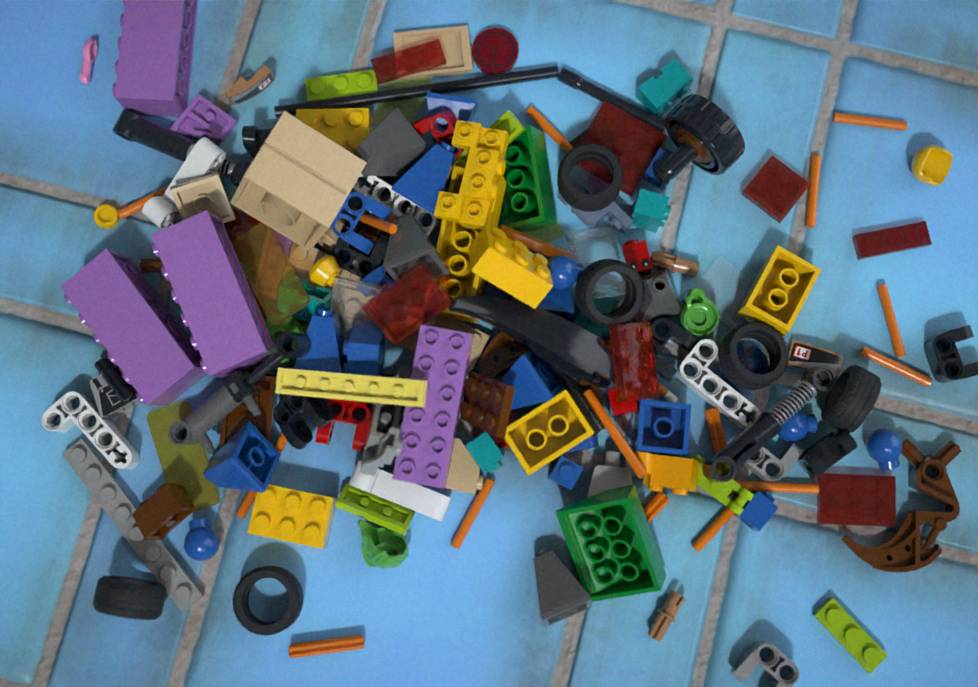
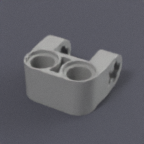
[744,442,803,482]
[730,641,799,687]

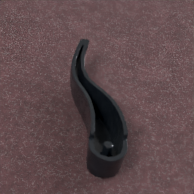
[448,296,622,388]

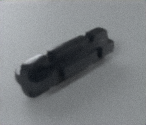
[94,358,134,402]

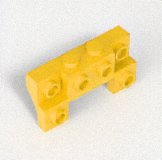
[434,120,510,230]

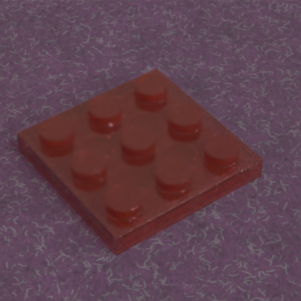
[577,100,667,197]

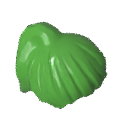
[680,288,720,337]
[358,519,409,568]

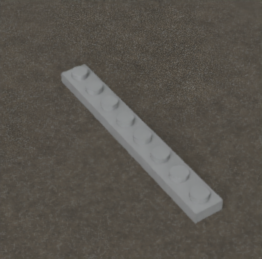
[62,438,204,612]

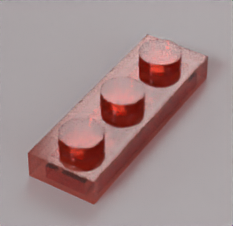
[371,39,446,85]
[852,221,932,260]

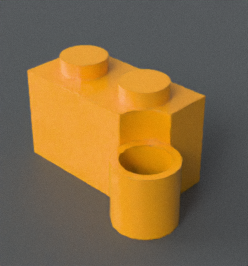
[631,451,700,496]

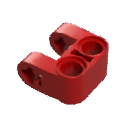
[411,109,465,158]
[316,399,372,452]

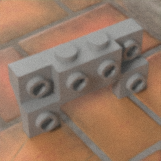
[360,366,411,476]

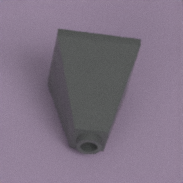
[354,109,426,176]
[383,214,450,292]
[620,268,681,328]
[533,549,592,627]

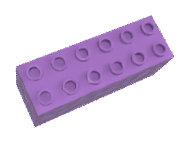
[112,0,198,117]
[151,210,277,378]
[60,249,206,406]
[392,325,474,489]

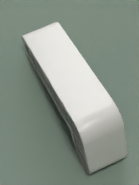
[142,137,226,229]
[353,174,440,241]
[676,339,761,430]
[41,391,140,470]
[349,460,452,522]

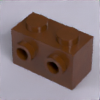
[132,483,196,540]

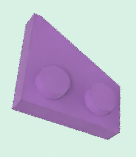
[170,94,238,142]

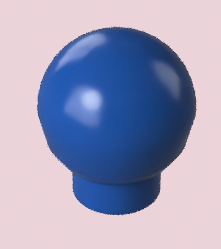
[547,255,584,290]
[777,410,817,442]
[866,428,902,471]
[184,518,220,561]

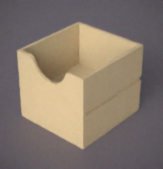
[230,111,367,251]

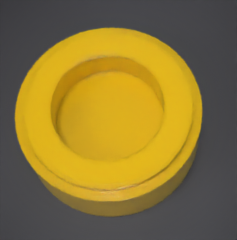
[93,204,120,230]

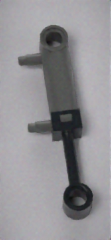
[168,331,311,454]

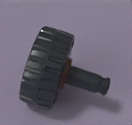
[653,94,745,185]

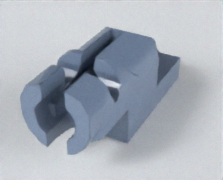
[557,179,633,233]

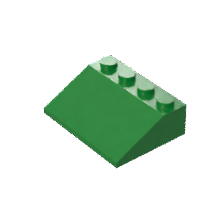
[497,125,557,232]
[556,484,666,602]

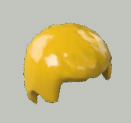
[911,145,953,186]

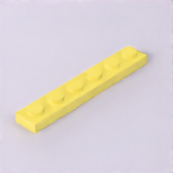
[275,368,428,407]

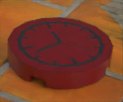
[472,27,519,75]

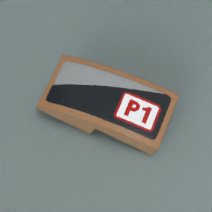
[225,65,276,105]
[788,340,844,380]

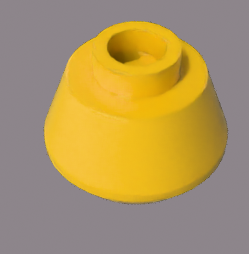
[309,255,341,287]

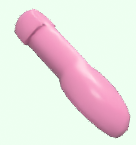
[79,38,98,84]

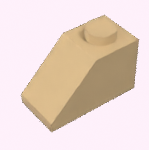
[446,438,484,495]

